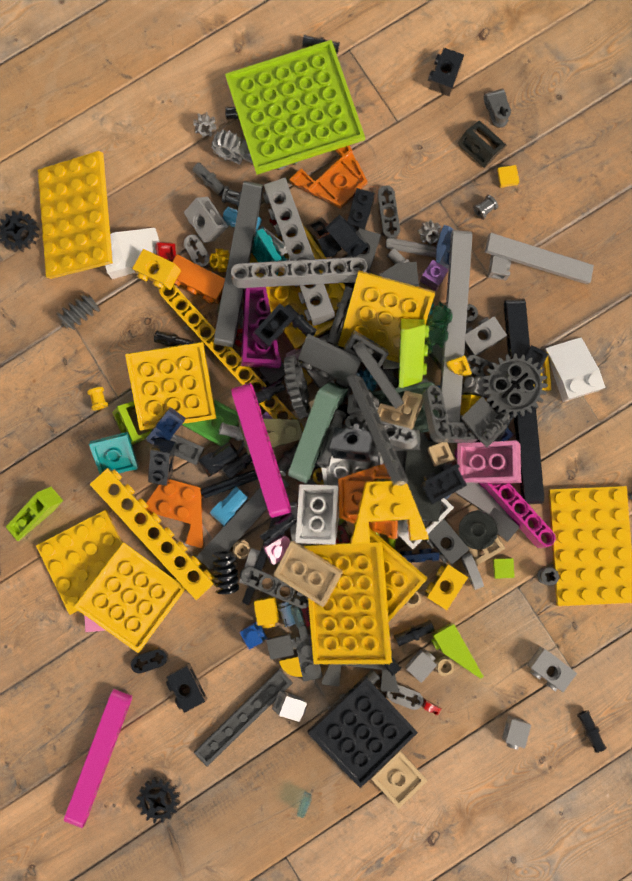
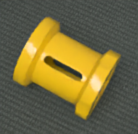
[87,387,109,411]

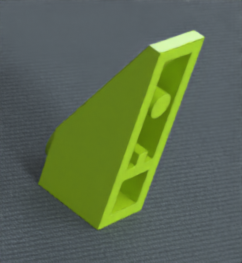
[6,486,63,541]
[431,622,484,679]

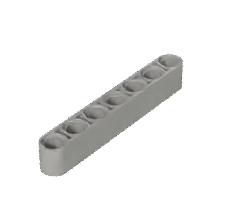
[231,257,367,288]

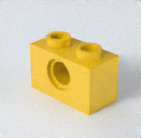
[132,249,181,290]
[425,564,468,610]
[254,596,279,628]

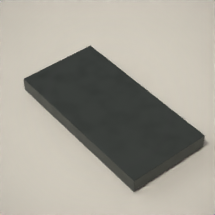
[404,440,445,522]

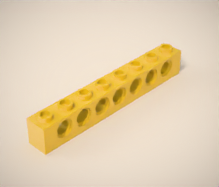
[90,468,214,600]

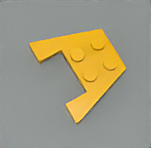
[350,481,429,544]

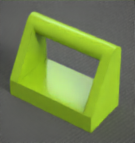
[112,401,152,445]

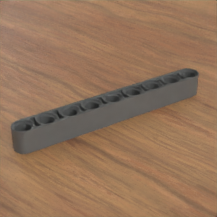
[214,181,263,347]

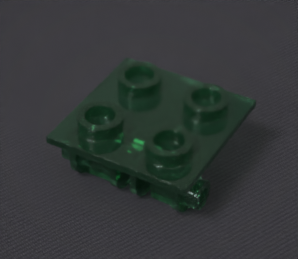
[426,301,453,348]

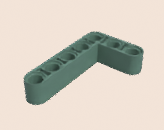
[288,382,348,483]

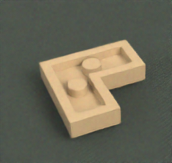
[377,391,423,430]

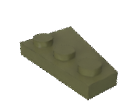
[237,418,303,455]

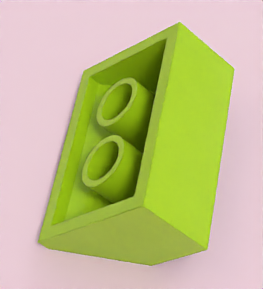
[398,319,429,388]

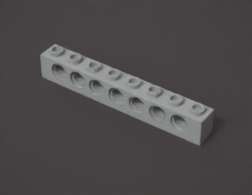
[263,178,335,326]

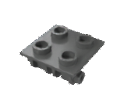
[461,396,510,448]

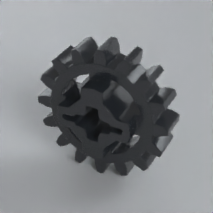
[0,211,39,252]
[136,777,181,823]

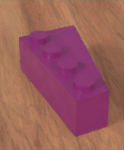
[241,287,282,368]

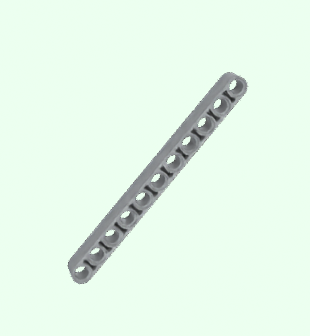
[438,230,472,437]

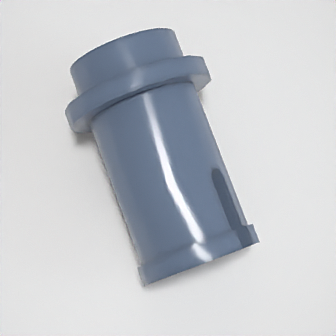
[277,601,296,627]

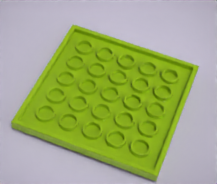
[225,40,365,175]

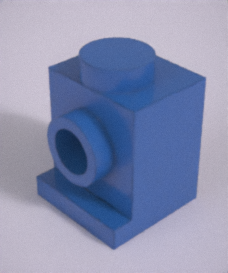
[240,622,267,650]

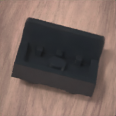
[420,463,467,505]

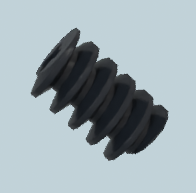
[212,551,239,595]

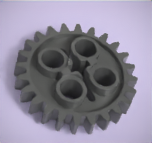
[483,354,548,418]
[284,355,310,419]

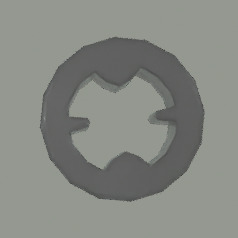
[466,304,478,323]

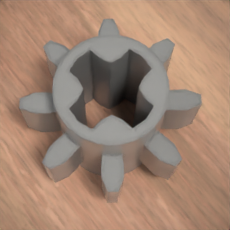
[193,112,216,137]
[418,219,441,245]

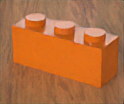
[173,254,225,304]

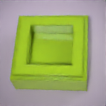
[493,558,515,579]

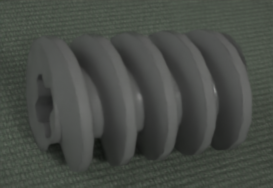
[56,292,100,330]

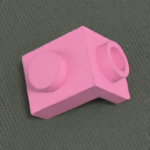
[263,535,291,565]

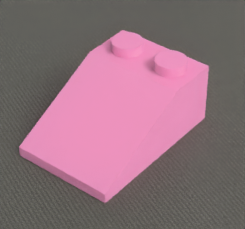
[457,441,521,483]

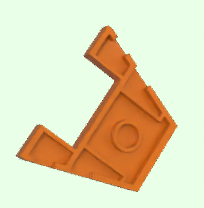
[289,145,368,209]
[338,463,398,539]
[136,479,204,548]

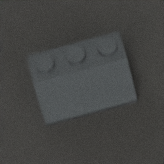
[298,334,362,387]

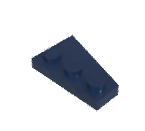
[400,548,440,563]

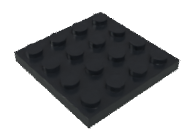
[307,676,418,788]

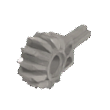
[211,129,253,165]

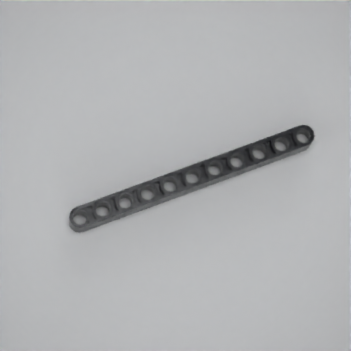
[504,299,544,505]

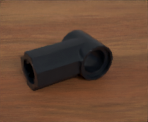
[198,442,239,477]

